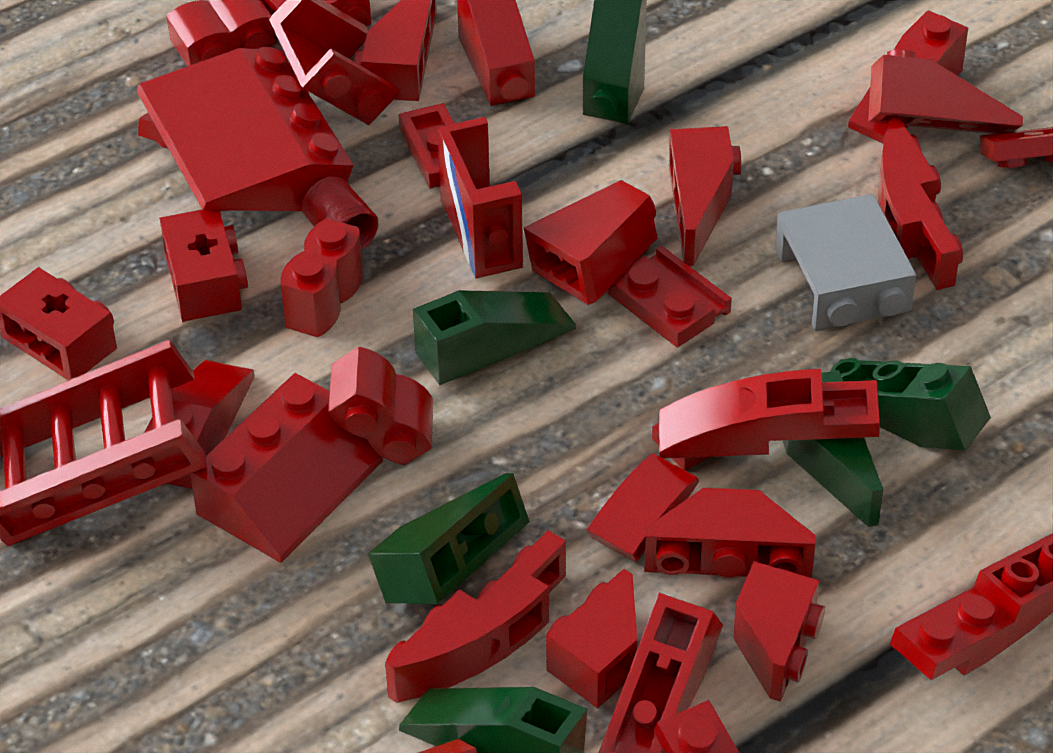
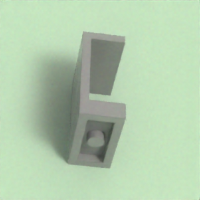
[775,194,916,331]

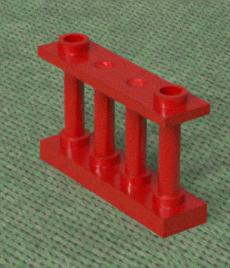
[0,339,206,547]

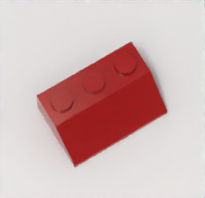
[190,373,383,563]

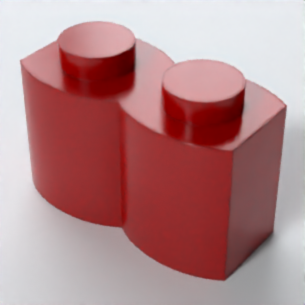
[166,0,276,66]
[280,218,363,338]
[328,346,433,465]

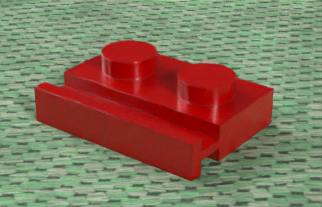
[608,245,732,348]

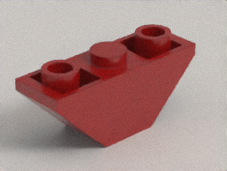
[644,488,816,578]

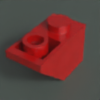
[733,561,825,702]
[546,569,637,709]

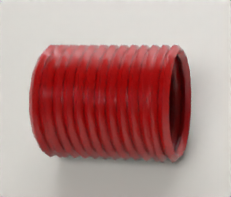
[302,176,379,250]

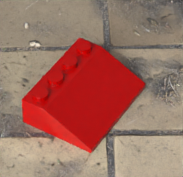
[137,47,354,212]

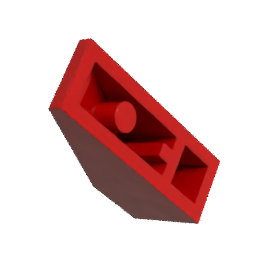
[354,0,437,101]
[848,10,969,144]
[868,50,1023,134]
[668,126,742,266]
[144,360,255,489]
[598,592,723,753]

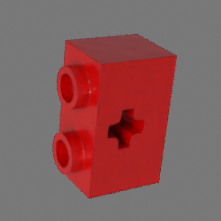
[159,210,248,322]
[0,267,117,380]

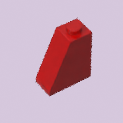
[457,0,535,106]
[523,180,658,305]

